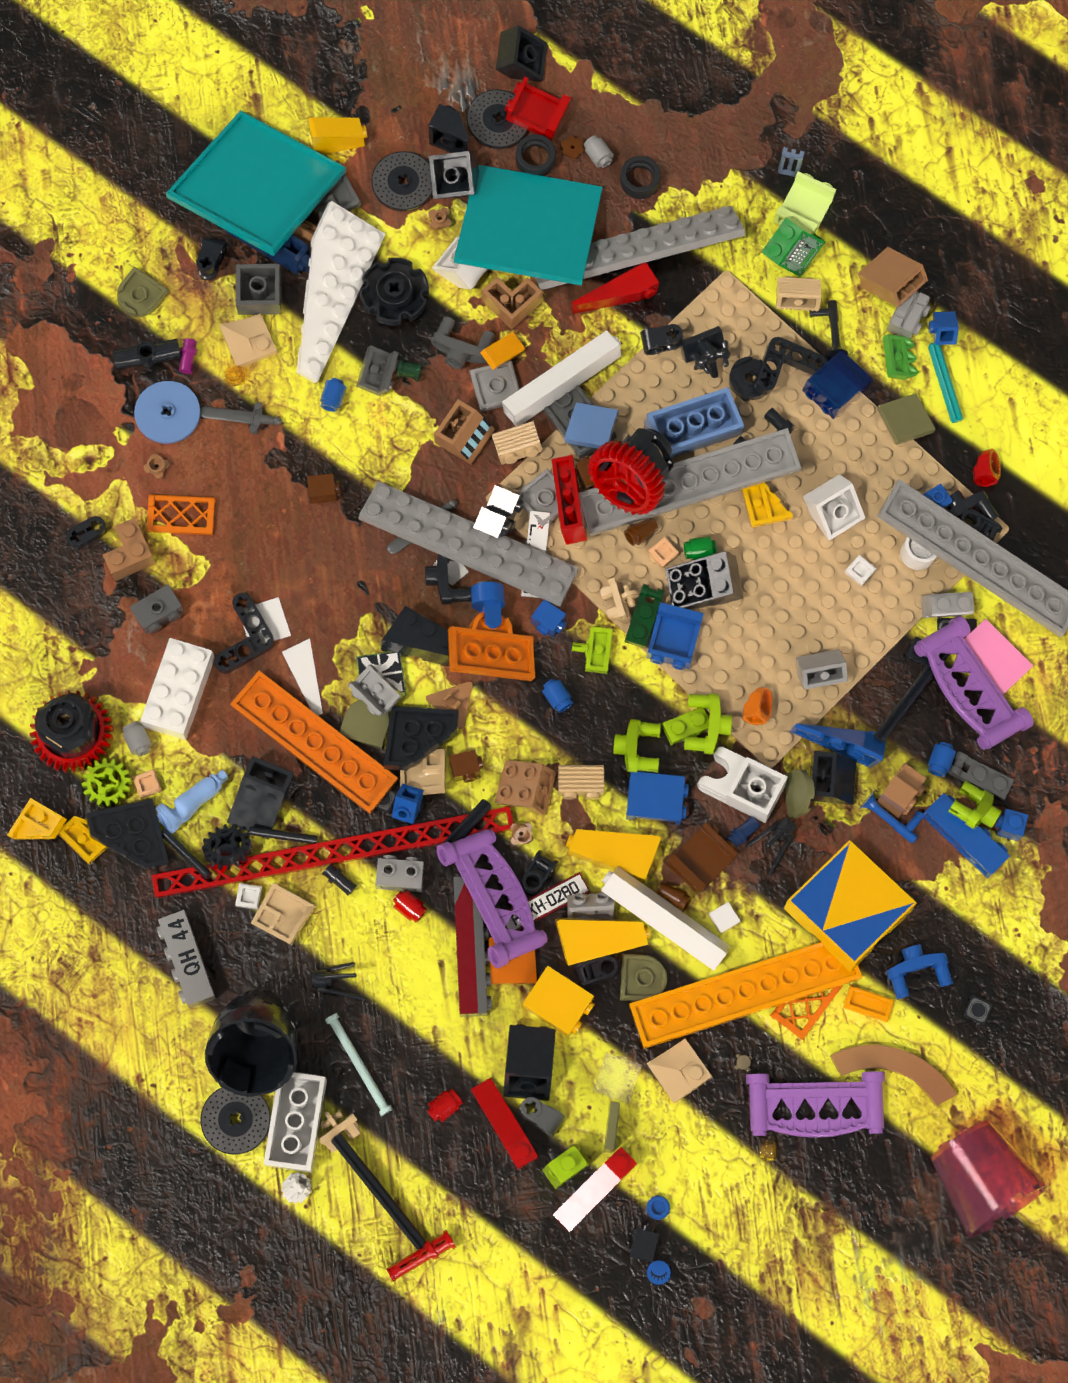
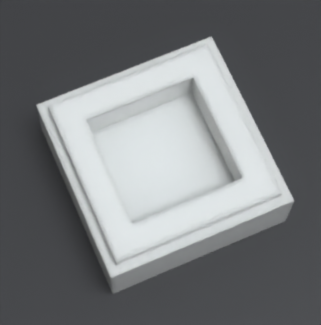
[844,555,876,586]
[235,883,262,910]
[709,902,740,934]

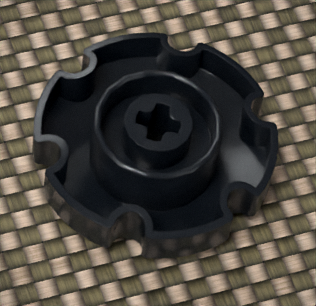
[360,258,429,326]

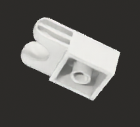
[697,747,787,823]

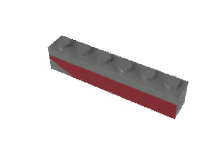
[453,877,492,1017]

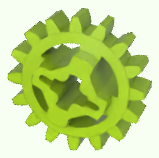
[81,758,132,808]

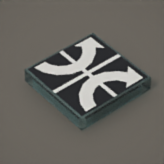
[356,652,407,695]

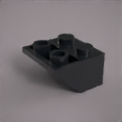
[809,751,856,805]

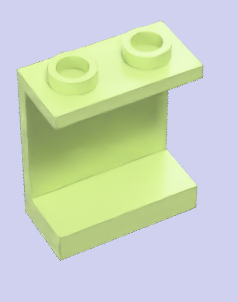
[774,171,836,233]

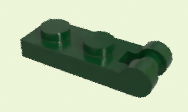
[624,583,664,649]

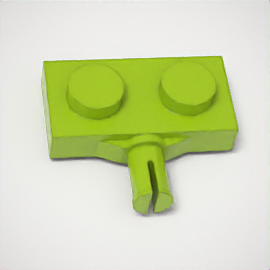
[572,626,613,674]
[661,708,709,752]

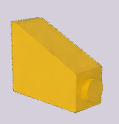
[308,117,368,155]

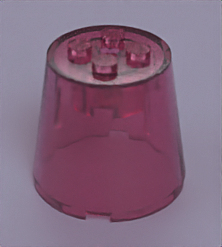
[931,1120,1049,1238]

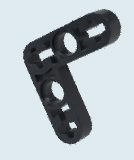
[754,337,828,395]
[214,593,275,674]

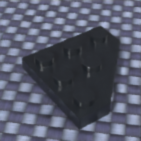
[384,706,459,771]
[85,799,169,870]

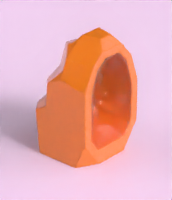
[742,687,773,725]

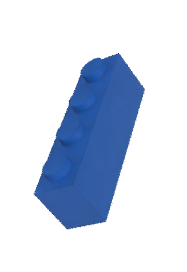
[923,793,1010,879]

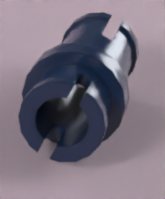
[726,816,760,848]

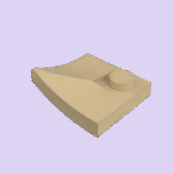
[220,313,277,369]
[400,749,446,795]
[251,883,316,945]
[647,1039,712,1104]

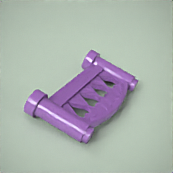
[914,615,1034,750]
[437,829,548,968]
[746,1072,885,1138]

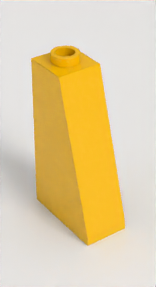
[566,829,661,883]
[555,918,650,966]

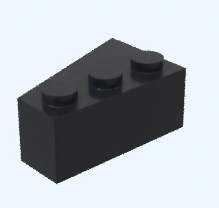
[381,606,450,667]

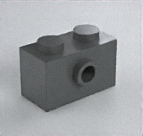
[130,585,184,634]

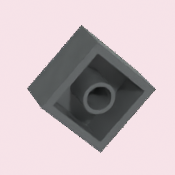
[236,264,281,315]

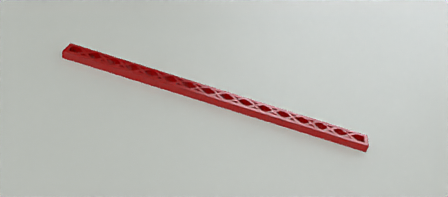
[152,806,513,899]

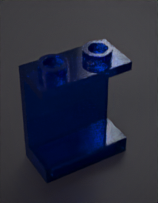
[802,350,873,419]

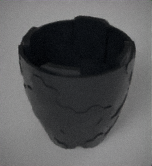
[205,989,298,1097]

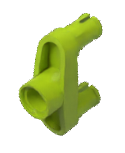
[684,693,732,754]
[613,719,661,773]
[948,780,1002,829]

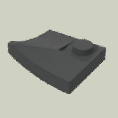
[315,174,361,219]

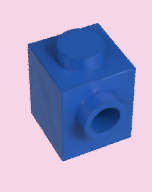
[929,311,959,345]
[531,600,567,637]
[392,784,424,824]
[995,809,1028,842]

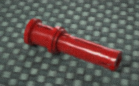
[386,1229,457,1282]

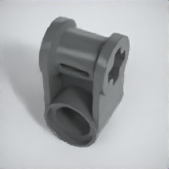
[519,1097,565,1137]

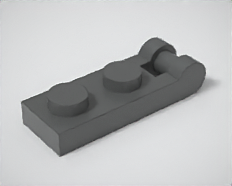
[949,752,1014,801]

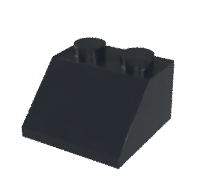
[496,25,548,82]
[428,104,469,153]
[429,151,479,199]

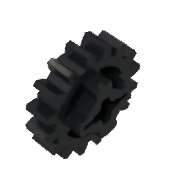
[202,824,253,870]

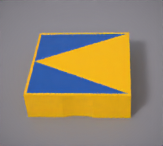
[784,840,917,972]

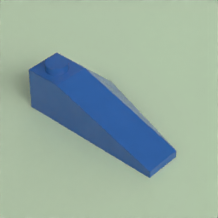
[789,723,886,769]

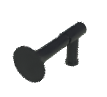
[809,300,848,360]

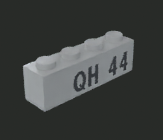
[156,910,216,1008]

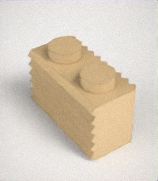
[776,276,821,312]
[492,421,543,465]
[558,765,604,800]

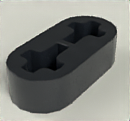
[66,516,107,549]

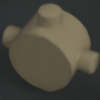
[734,1053,753,1072]

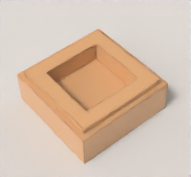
[648,537,679,568]
[133,769,162,799]

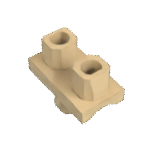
[600,578,639,621]
[318,1111,361,1153]

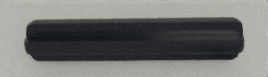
[443,799,492,843]

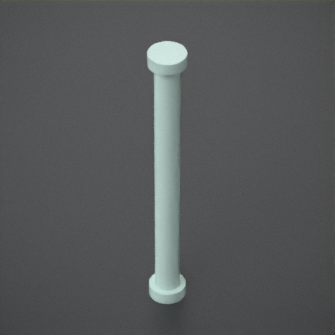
[325,1013,393,1116]

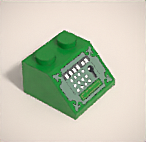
[762,216,826,277]

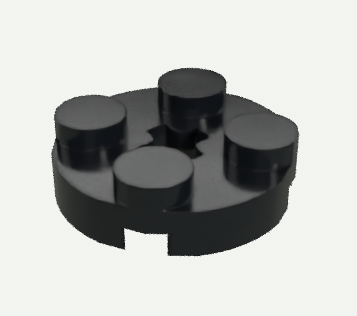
[729,357,771,401]

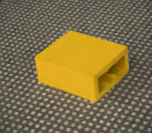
[522,966,595,1037]

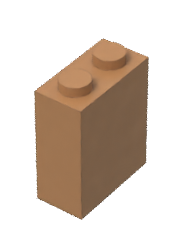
[858,247,928,307]

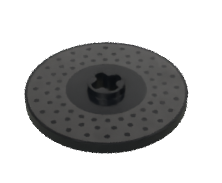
[466,89,528,149]
[371,151,433,212]
[200,1087,271,1155]

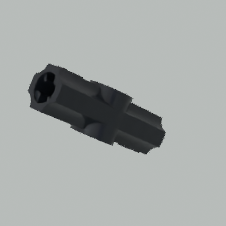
[113,339,181,370]

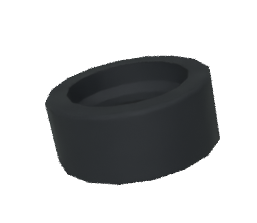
[515,134,556,176]
[620,156,661,199]

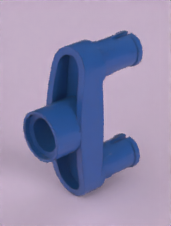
[886,944,953,1000]

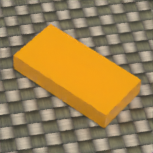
[480,332,525,370]
[843,985,894,1023]

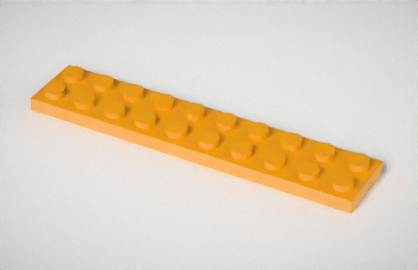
[629,942,862,1049]

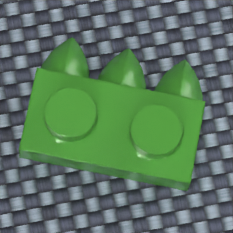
[883,334,919,380]

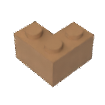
[482,277,543,330]
[102,518,155,581]
[877,763,927,818]

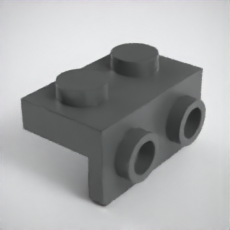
[356,345,399,396]

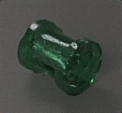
[397,359,422,382]

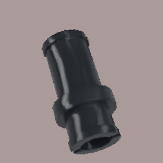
[322,863,357,896]

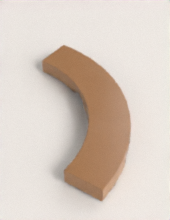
[830,1045,957,1106]

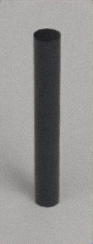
[249,826,318,844]
[161,829,212,880]

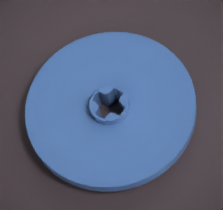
[134,381,200,444]

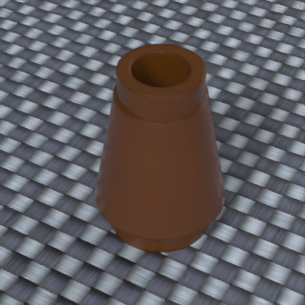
[624,517,658,546]
[656,883,692,912]

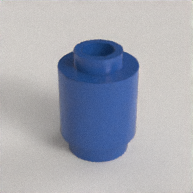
[320,378,347,412]
[542,678,573,713]
[928,742,956,777]

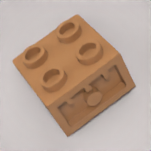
[495,760,556,815]

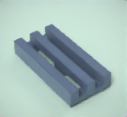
[778,147,805,177]

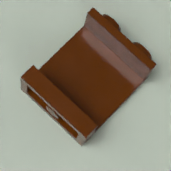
[666,822,738,895]

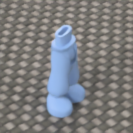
[156,770,228,833]

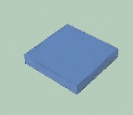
[564,402,619,449]

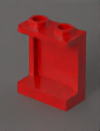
[505,77,571,140]

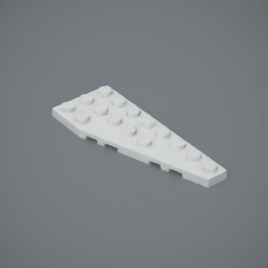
[296,201,385,383]

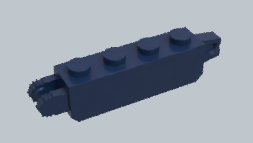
[226,230,311,275]

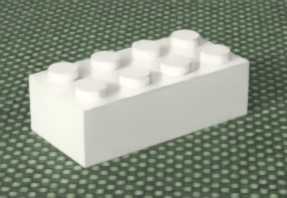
[140,638,215,740]
[264,1072,327,1173]

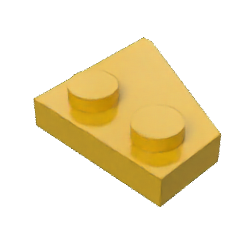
[741,482,793,528]
[7,798,67,839]
[58,816,107,864]

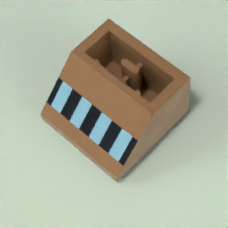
[434,399,495,465]

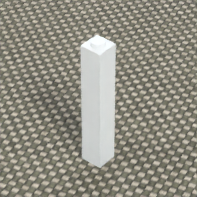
[502,330,621,426]
[601,866,730,970]

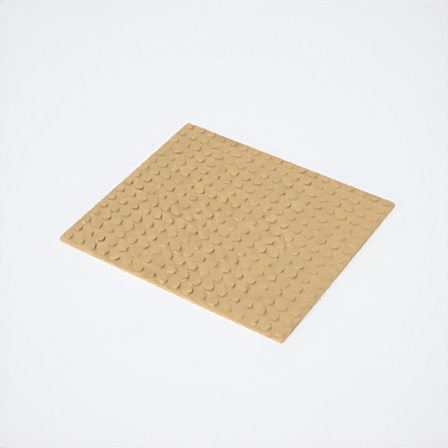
[486,271,1009,769]

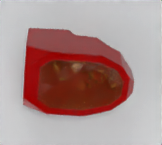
[973,448,1001,487]

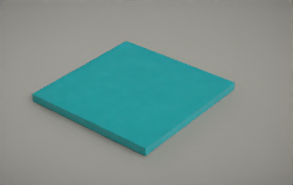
[166,110,346,256]
[454,165,602,286]

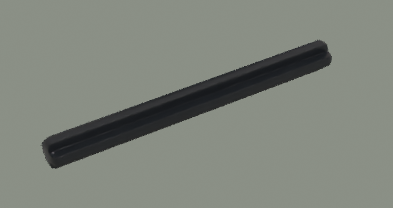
[874,653,950,743]
[331,1133,426,1250]

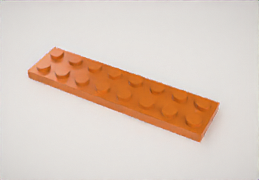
[230,671,398,814]

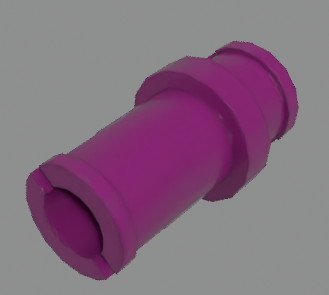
[179,338,198,374]

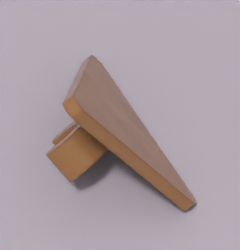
[426,682,473,729]

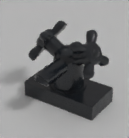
[679,326,730,378]

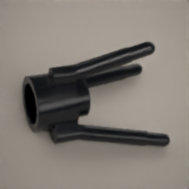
[746,817,797,875]
[312,962,366,1001]

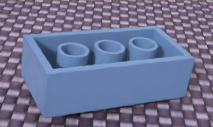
[644,387,744,458]

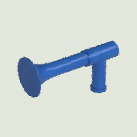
[859,791,925,844]

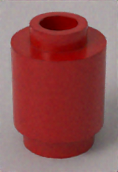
[393,890,427,923]
[427,1089,463,1123]

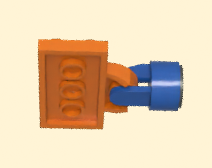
[448,581,535,681]

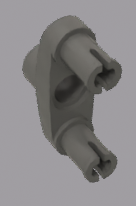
[431,317,495,369]

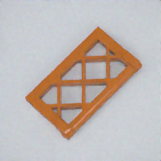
[146,494,216,535]
[770,985,843,1040]

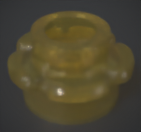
[224,365,245,386]
[760,1140,776,1163]

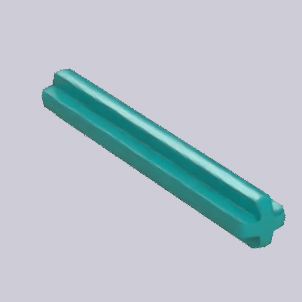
[928,343,963,423]

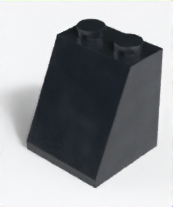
[503,1024,556,1101]

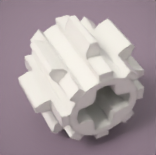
[281,1172,312,1204]

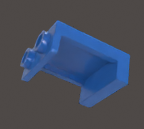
[646,602,704,670]
[626,772,689,825]

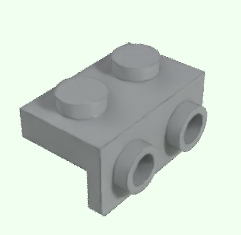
[348,664,403,716]
[567,892,614,920]

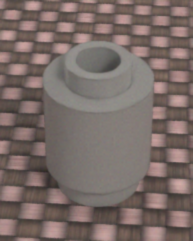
[584,135,614,168]
[122,721,152,756]

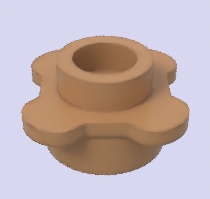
[428,207,451,229]
[144,454,170,479]
[510,822,532,845]

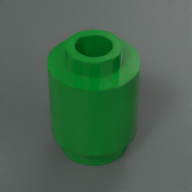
[683,536,717,561]

